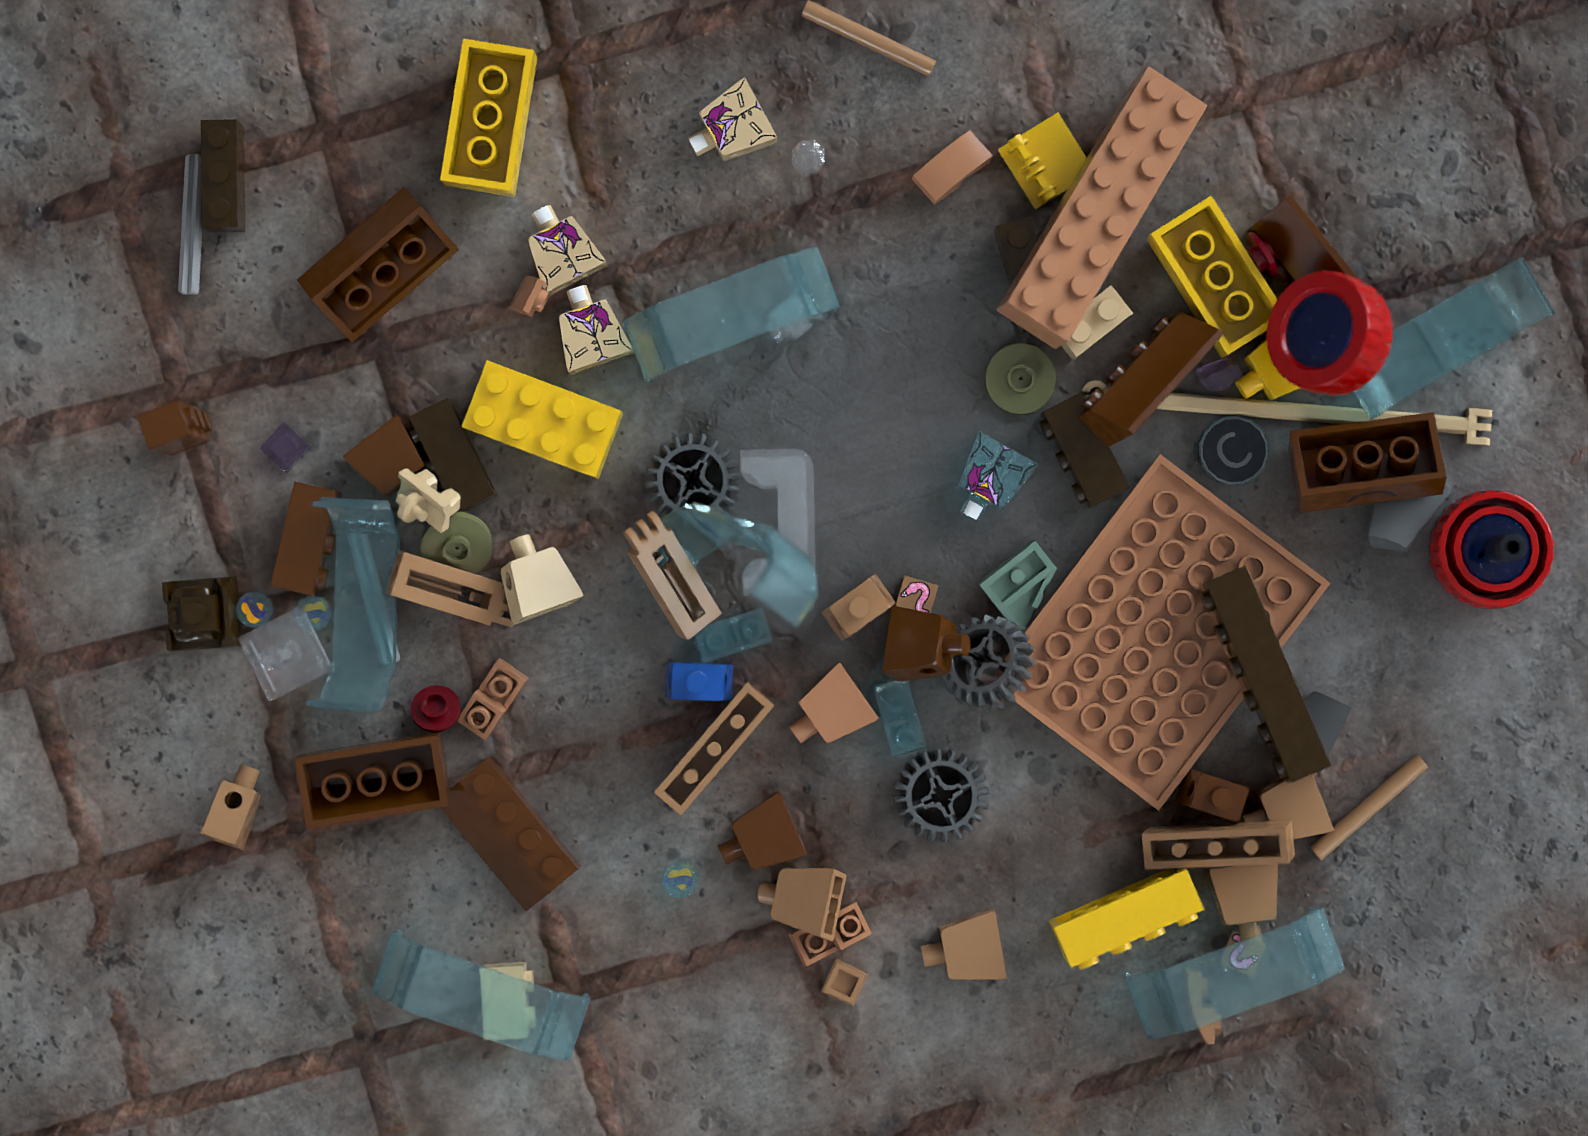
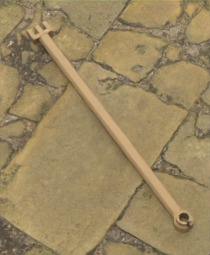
[1081,380,1492,446]

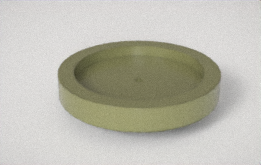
[985,343,1056,415]
[421,512,493,574]

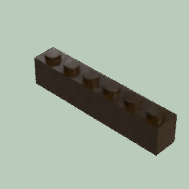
[1200,566,1332,783]

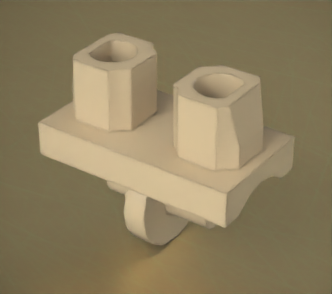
[395,468,461,533]

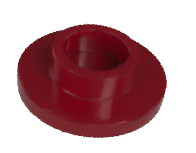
[1245,232,1278,278]
[411,685,461,733]

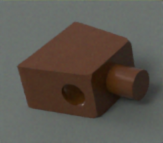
[343,415,427,497]
[882,606,970,682]
[1175,769,1250,822]
[718,791,808,870]

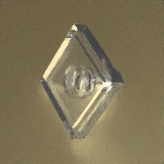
[238,606,333,702]

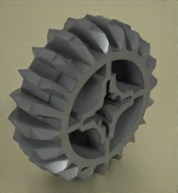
[645,432,741,529]
[941,614,1036,712]
[893,747,989,844]

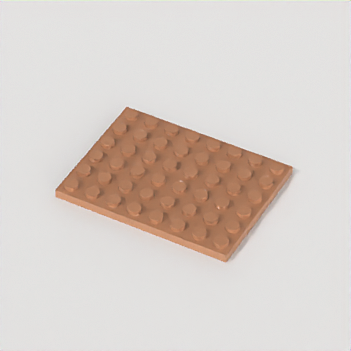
[997,454,1331,811]

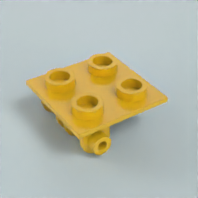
[998,112,1086,210]

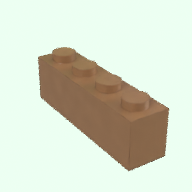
[654,682,775,815]
[1142,820,1295,870]

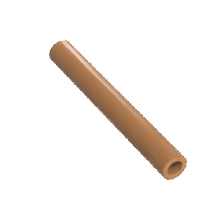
[801,0,936,77]
[1309,754,1428,861]

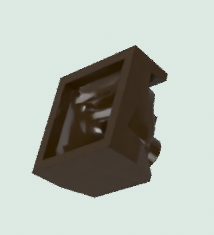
[162,576,242,652]

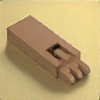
[624,511,722,640]
[385,550,514,628]

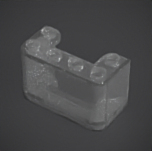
[740,449,816,596]

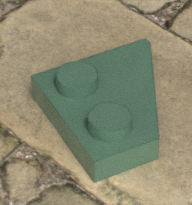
[977,539,1057,632]

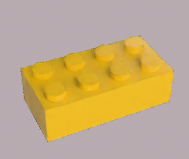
[440,39,537,197]
[1146,196,1277,359]
[462,360,623,479]
[1048,868,1204,970]

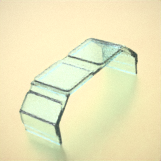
[622,247,840,383]
[1353,257,1555,420]
[307,497,400,712]
[651,502,818,627]
[1124,906,1345,1040]
[371,929,591,1061]

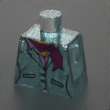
[957,431,1038,522]

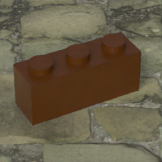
[136,400,212,456]
[270,481,345,596]

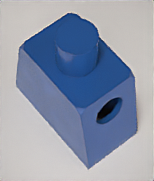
[665,662,733,701]

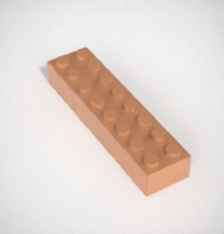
[996,66,1208,349]

